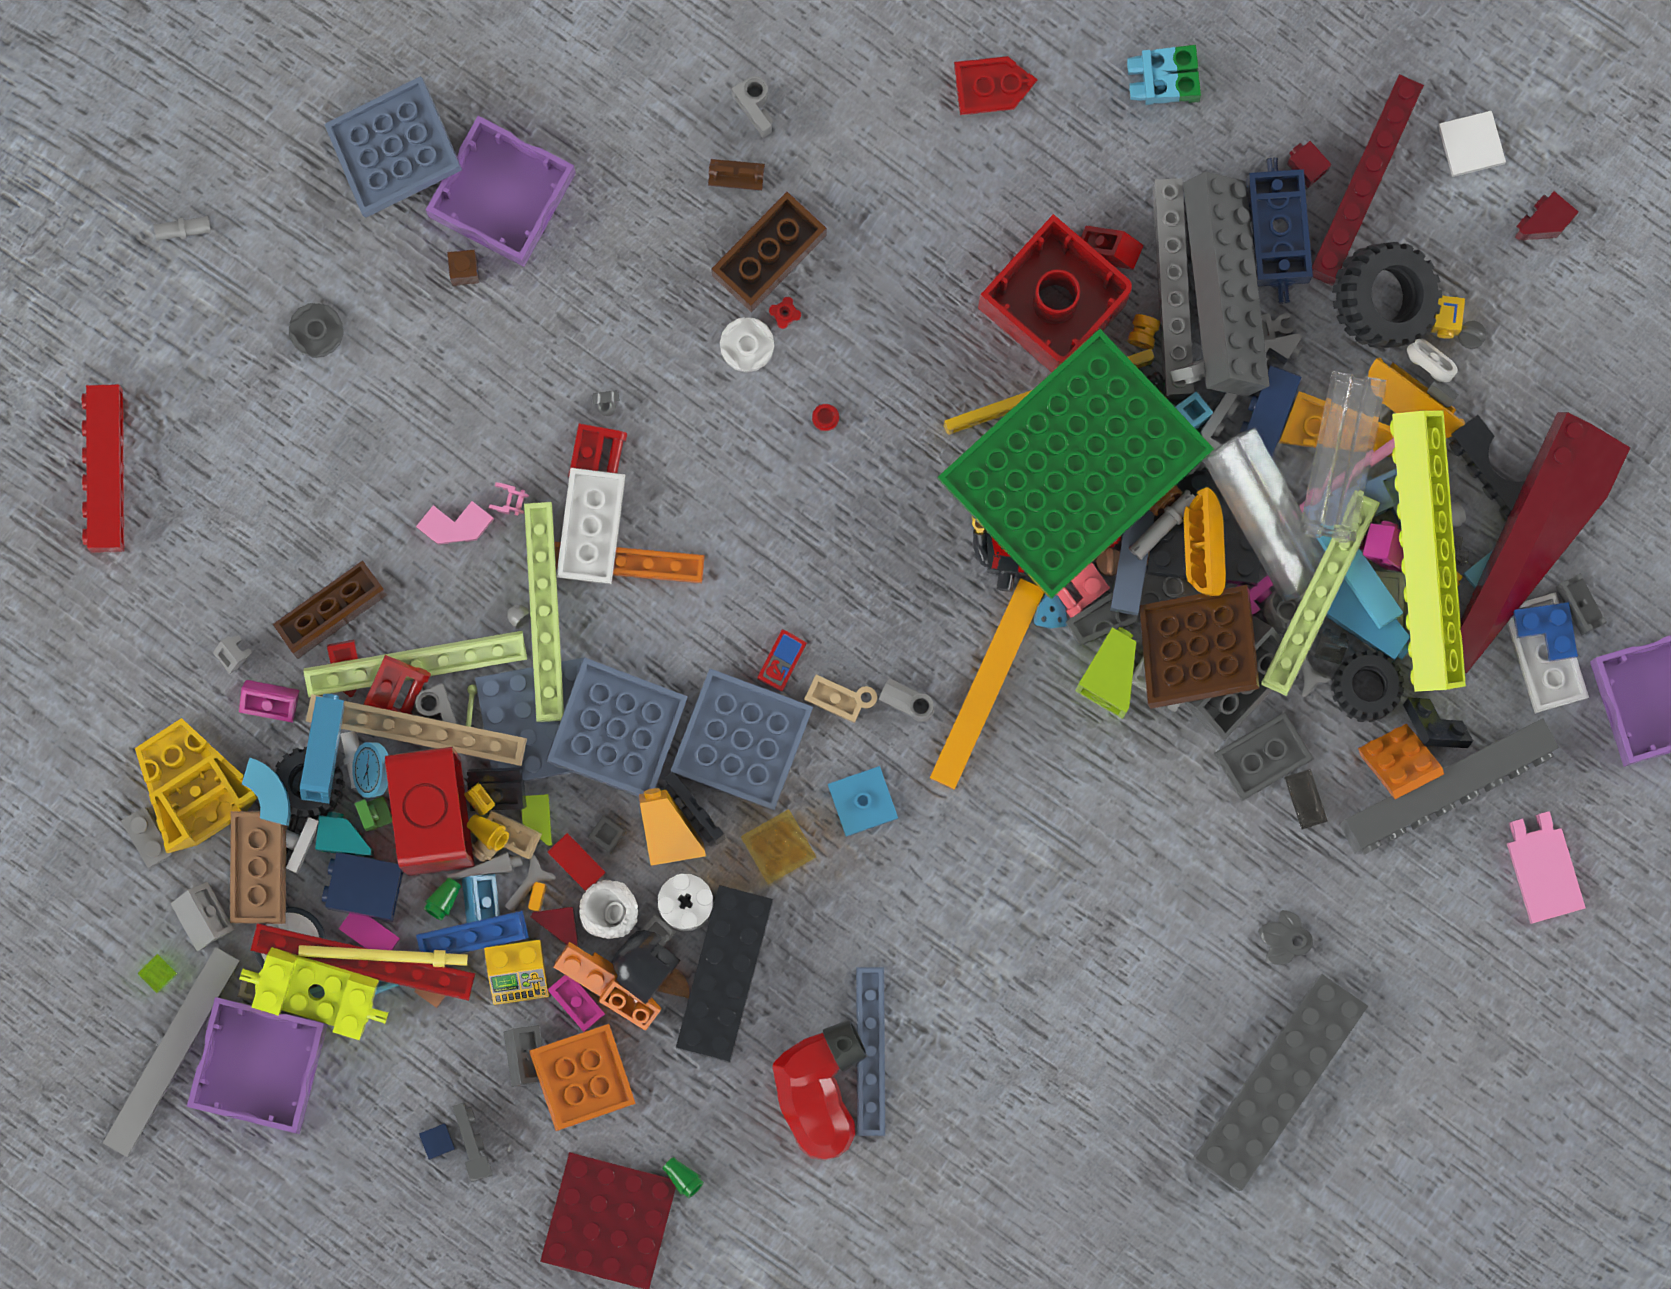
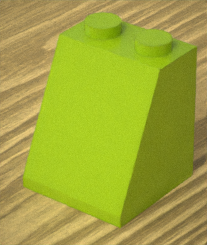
[1075,627,1136,719]

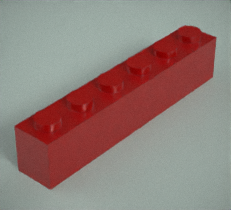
[81,384,124,553]

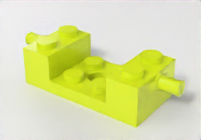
[239,947,389,1040]

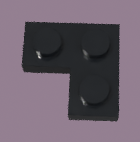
[1403,697,1473,748]

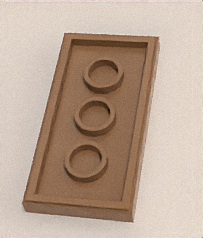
[230,811,286,924]

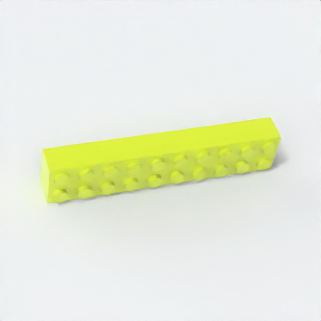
[1390,411,1466,692]

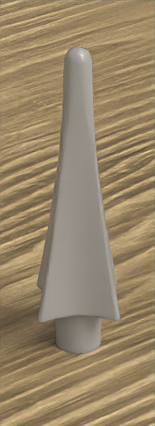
[447,852,523,880]

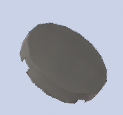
[289,303,344,358]

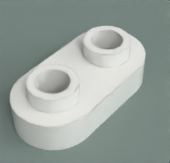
[1407,338,1458,382]

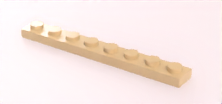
[306,694,527,766]

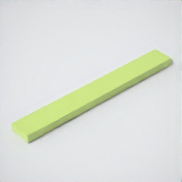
[1261,492,1380,696]
[524,502,564,722]
[303,631,527,697]

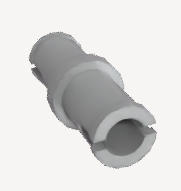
[154,216,211,241]

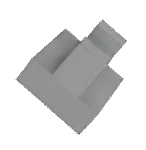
[213,635,252,674]

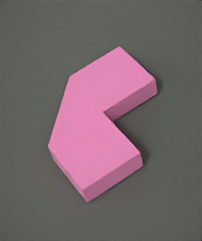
[416,501,494,545]

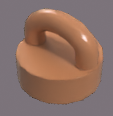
[1096,548,1120,577]

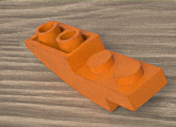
[553,942,661,1031]

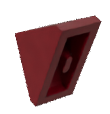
[530,907,579,947]

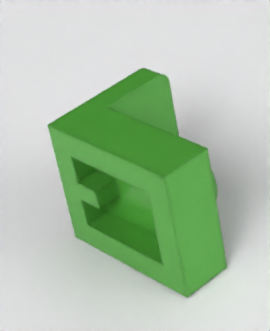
[355,797,393,832]

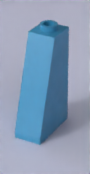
[1326,579,1410,663]
[300,694,344,803]

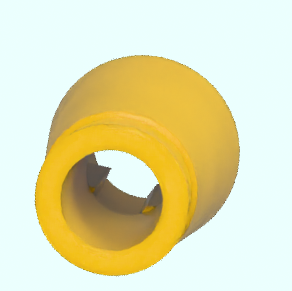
[467,814,509,851]

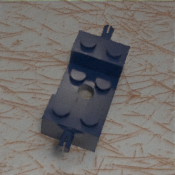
[1246,157,1313,304]

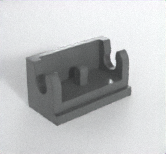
[1556,573,1607,636]
[503,1025,542,1087]

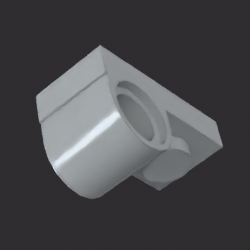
[731,76,773,138]
[415,684,457,724]

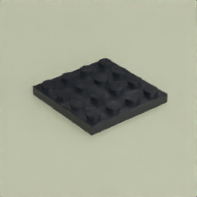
[1147,471,1270,586]

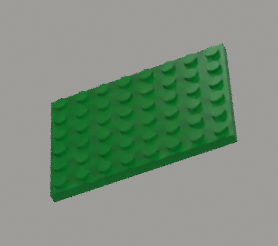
[937,329,1214,600]

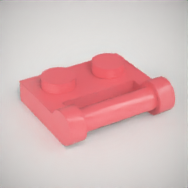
[1057,563,1110,618]

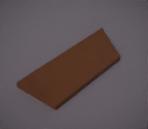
[273,560,387,659]

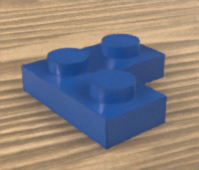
[1513,602,1578,662]

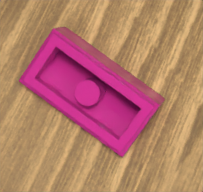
[239,680,300,723]

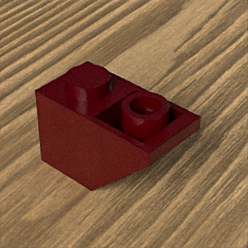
[1515,191,1579,241]

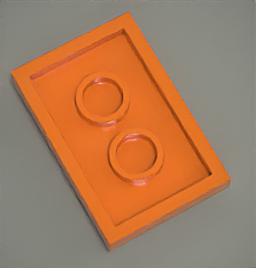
[1358,723,1444,799]

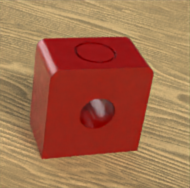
[978,214,1132,372]
[385,746,475,876]

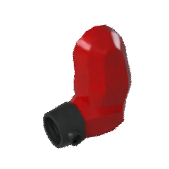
[772,1020,867,1161]

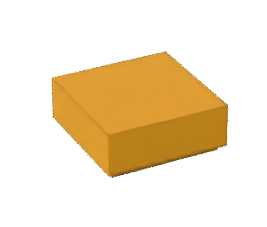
[528,882,547,912]

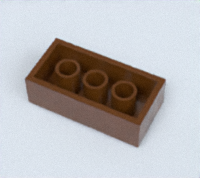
[711,192,827,313]

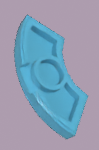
[242,758,291,826]

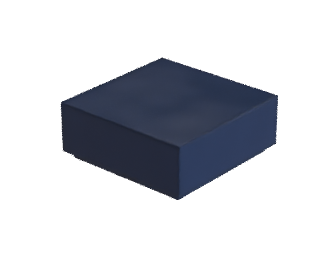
[419,1123,456,1160]

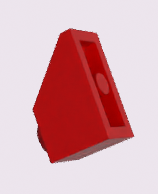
[1081,225,1144,270]

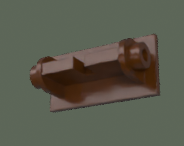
[708,159,765,191]

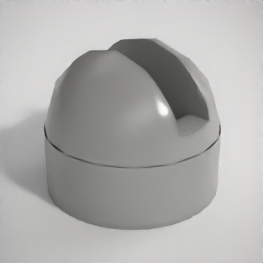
[507,604,531,629]

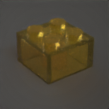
[740,809,817,887]

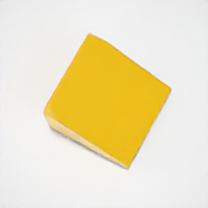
[464,783,495,816]

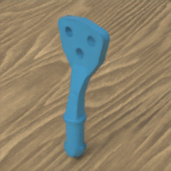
[1034,594,1068,629]

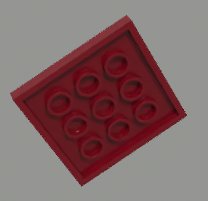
[540,1152,676,1289]

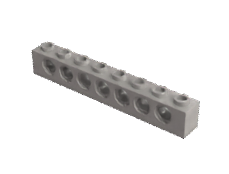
[1153,178,1194,401]

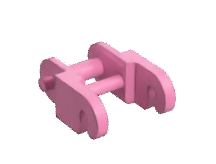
[488,482,529,516]

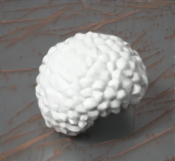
[579,880,638,939]

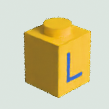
[1430,295,1465,339]

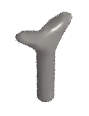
[1301,656,1332,697]
[505,855,556,912]

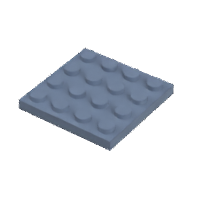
[324,76,462,218]
[546,657,688,797]
[475,658,583,782]
[670,669,813,811]

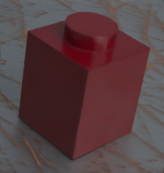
[1287,141,1332,188]

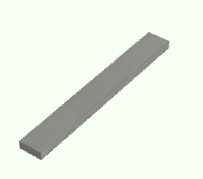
[103,947,241,1157]

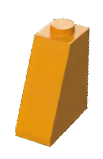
[639,788,706,866]

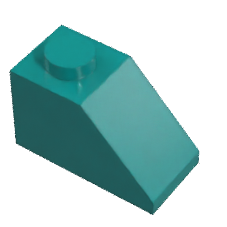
[315,812,374,857]

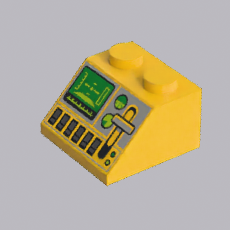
[484,940,549,1005]

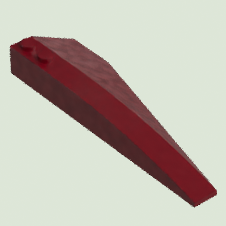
[1460,412,1631,674]

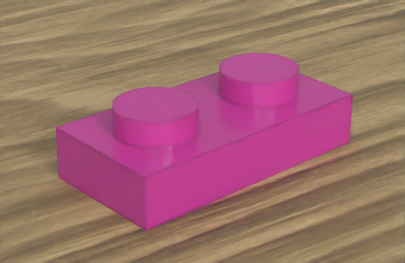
[548,975,605,1032]

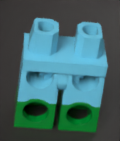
[1127,45,1201,105]

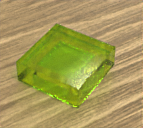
[137,954,178,993]

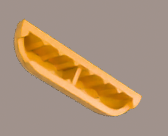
[1368,358,1465,438]
[1184,487,1226,596]

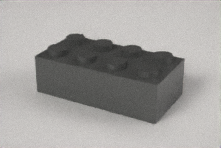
[1185,616,1282,741]

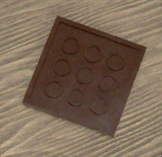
[1139,585,1259,709]

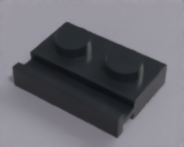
[466,767,527,811]

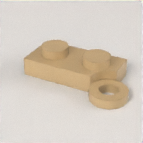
[804,675,877,723]

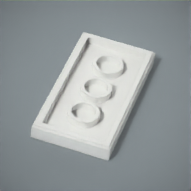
[556,468,626,584]
[1507,592,1589,714]

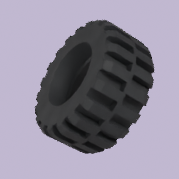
[1332,242,1442,348]

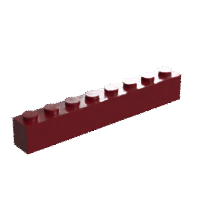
[1312,74,1424,286]

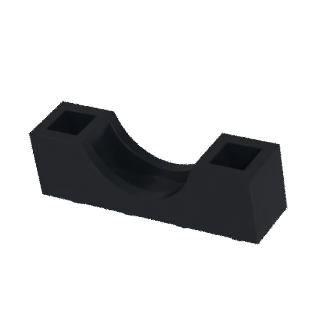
[1448,415,1525,521]

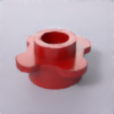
[769,297,801,329]

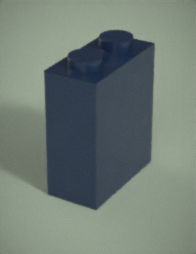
[322,852,404,922]

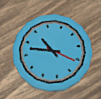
[352,742,388,798]

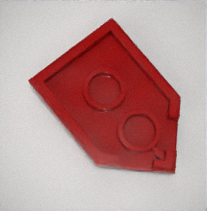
[954,56,1038,115]

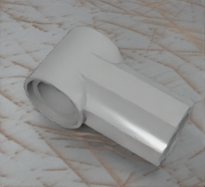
[879,678,934,722]

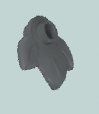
[1258,910,1313,965]

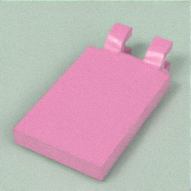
[1507,811,1586,924]

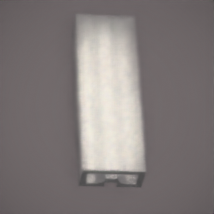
[1301,371,1386,543]
[1203,428,1325,602]

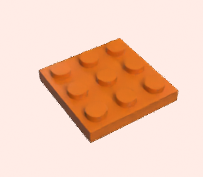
[529,1024,636,1131]

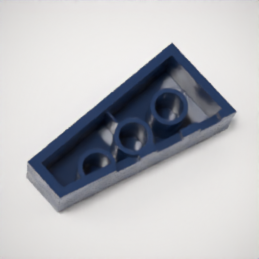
[1229,364,1302,481]

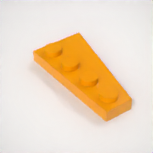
[1279,391,1394,458]

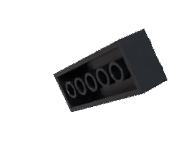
[676,885,773,1063]

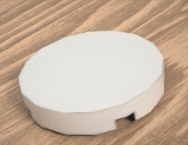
[720,317,774,372]

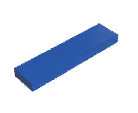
[416,910,529,954]

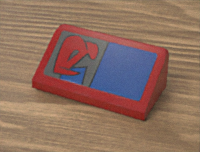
[757,629,807,692]

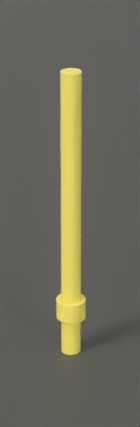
[299,945,468,967]

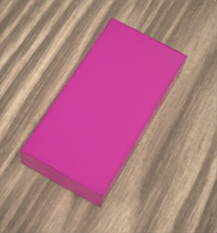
[338,913,400,950]

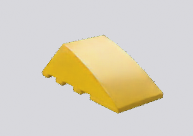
[135,718,258,854]

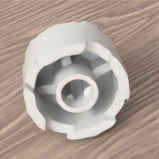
[658,874,714,931]

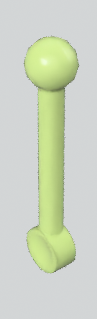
[466,684,477,727]

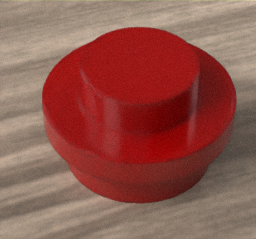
[812,404,839,431]

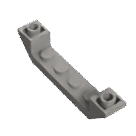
[1200,334,1303,474]

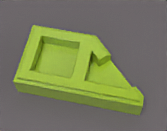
[522,794,552,846]

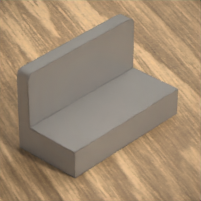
[171,882,234,951]

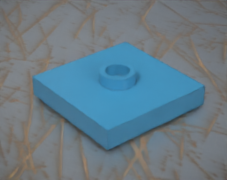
[828,766,898,837]

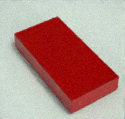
[547,833,606,892]

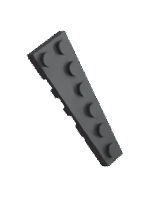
[1065,571,1230,646]

